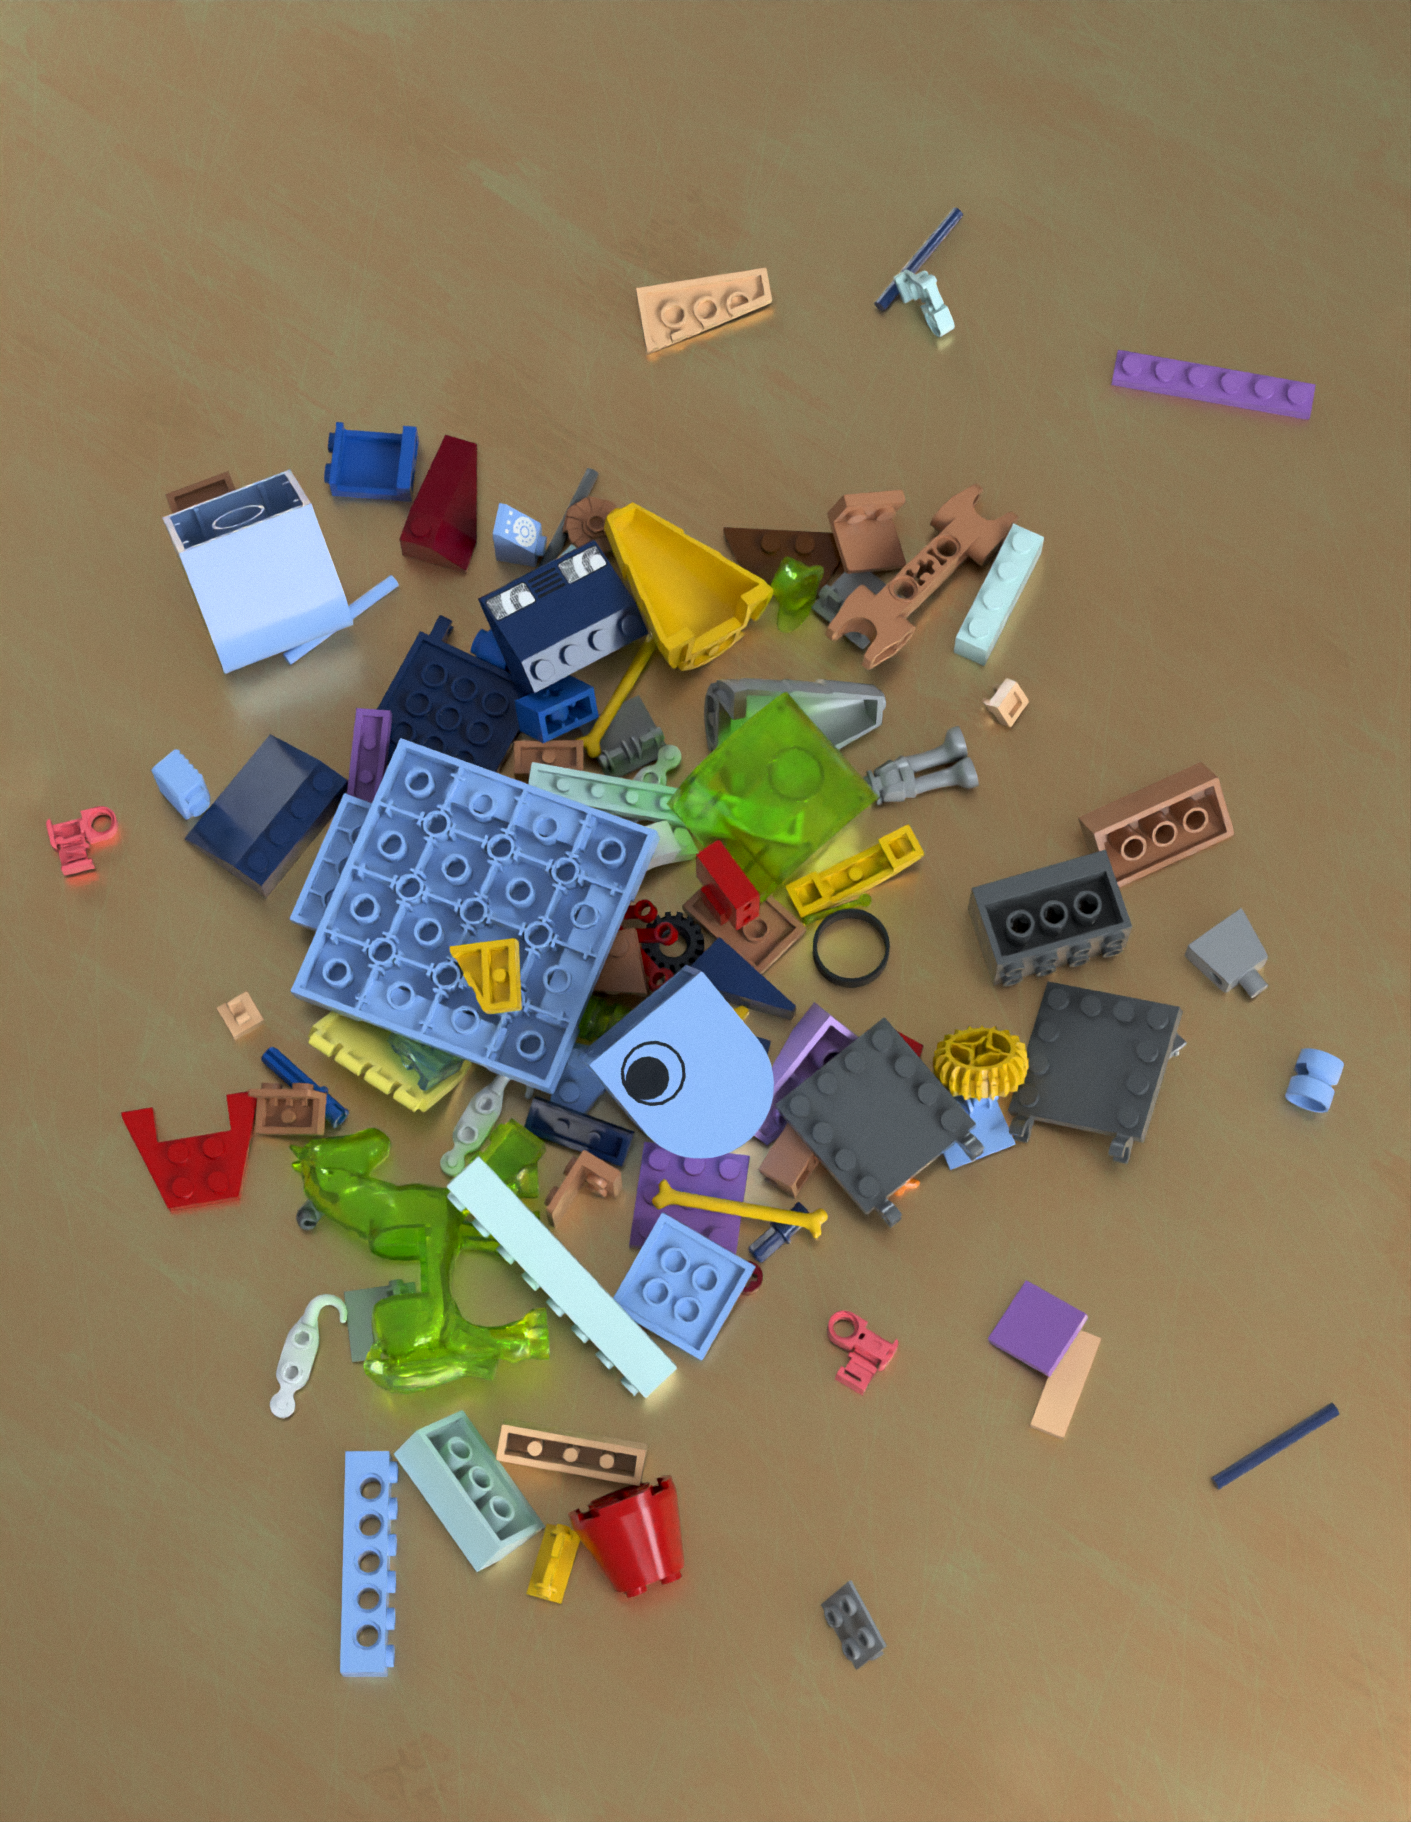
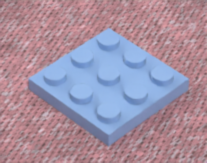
[613,1212,756,1361]

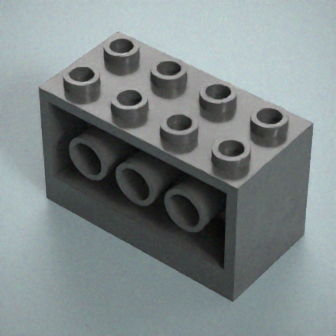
[968,850,1132,986]

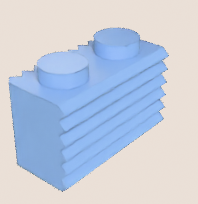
[151,749,211,820]

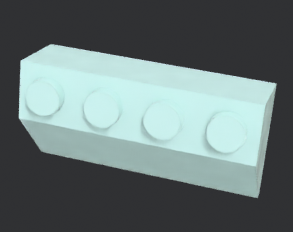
[394,1410,545,1572]

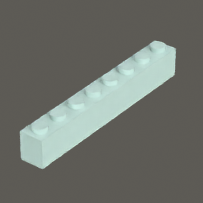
[447,1155,677,1398]

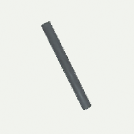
[538,468,599,568]

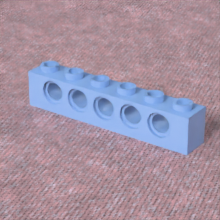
[340,1451,398,1677]

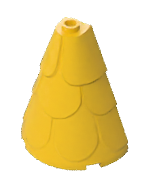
[604,502,774,671]

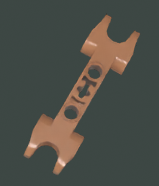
[825,483,1019,670]

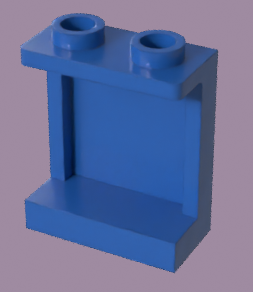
[324,422,419,502]

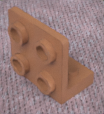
[827,490,906,574]
[544,1150,623,1228]

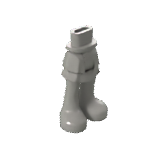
[853,726,979,805]

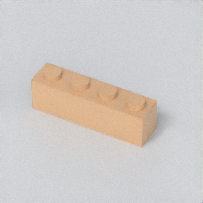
[496,1418,648,1486]

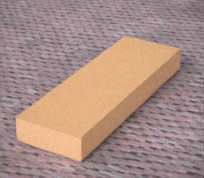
[1029,1330,1102,1440]

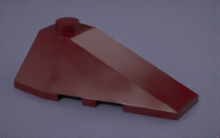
[399,435,477,574]

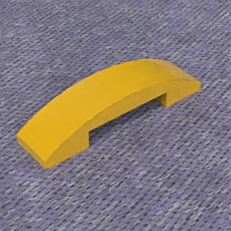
[785,824,925,917]

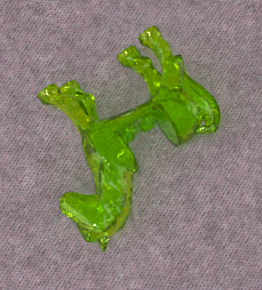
[289,1128,550,1394]

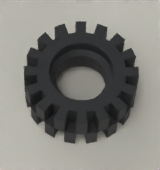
[641,911,704,978]

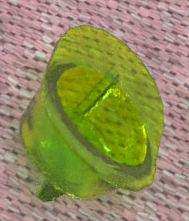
[770,556,824,633]

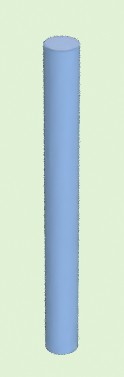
[283,575,399,665]

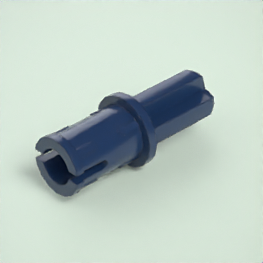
[748,1202,810,1263]

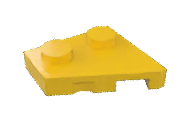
[450,938,522,1014]

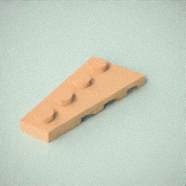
[636,267,772,355]

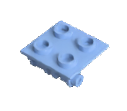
[943,1095,1016,1170]

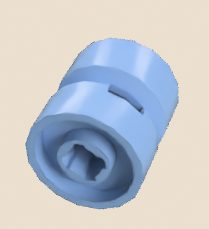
[1285,1048,1344,1113]

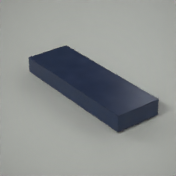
[523,1096,635,1167]

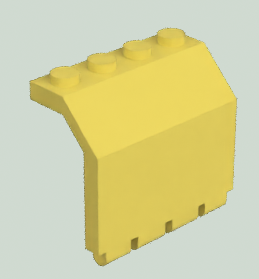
[308,1011,473,1112]

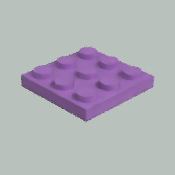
[629,1142,750,1254]

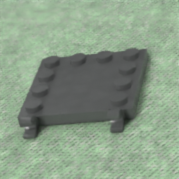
[1008,981,1183,1164]
[775,1017,985,1228]

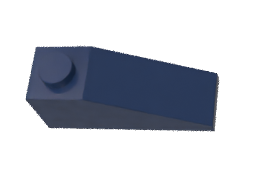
[691,937,796,1021]

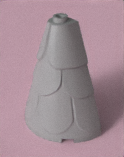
[704,678,886,800]

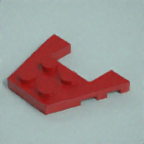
[121,1091,257,1212]

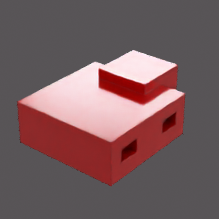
[696,839,760,931]

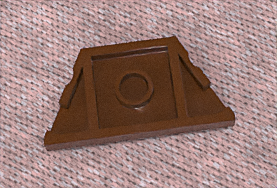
[723,527,841,600]

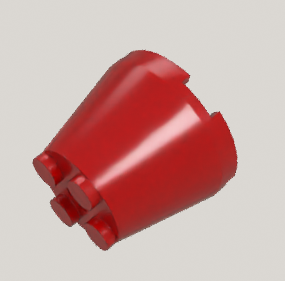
[568,1475,685,1598]

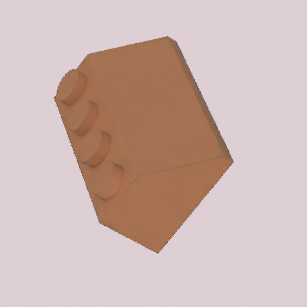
[1078,762,1235,888]

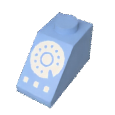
[493,503,547,567]

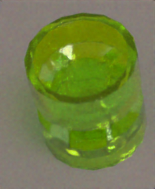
[577,994,633,1042]

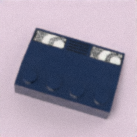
[478,540,648,693]

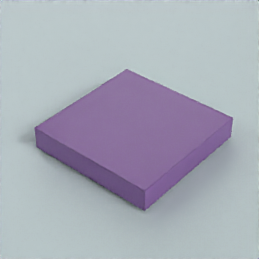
[988,1280,1088,1377]

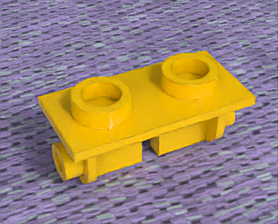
[526,1523,580,1604]

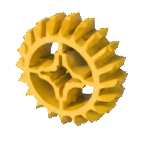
[933,1025,1029,1101]

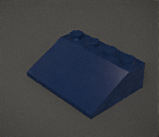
[184,734,348,899]

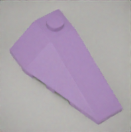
[754,1002,859,1145]

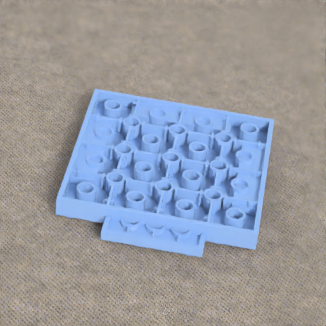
[289,738,660,1095]

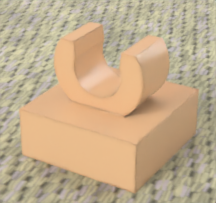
[982,678,1029,728]
[217,991,265,1040]

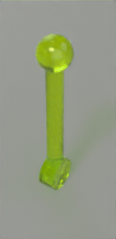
[802,893,872,925]

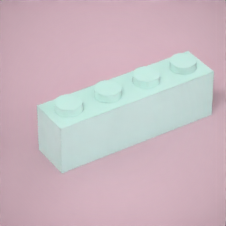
[954,523,1044,666]

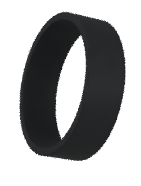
[813,908,890,988]

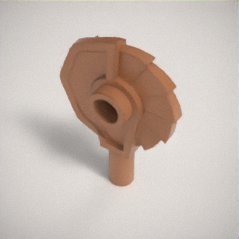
[562,497,617,554]

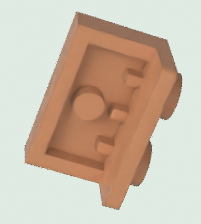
[248,1083,327,1136]

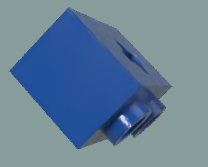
[515,675,599,743]

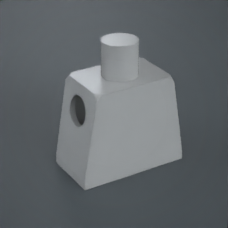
[1185,908,1268,998]

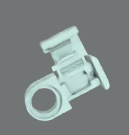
[893,269,955,337]

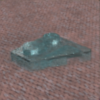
[387,1032,465,1091]

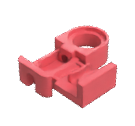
[46,806,118,876]
[827,1310,899,1396]

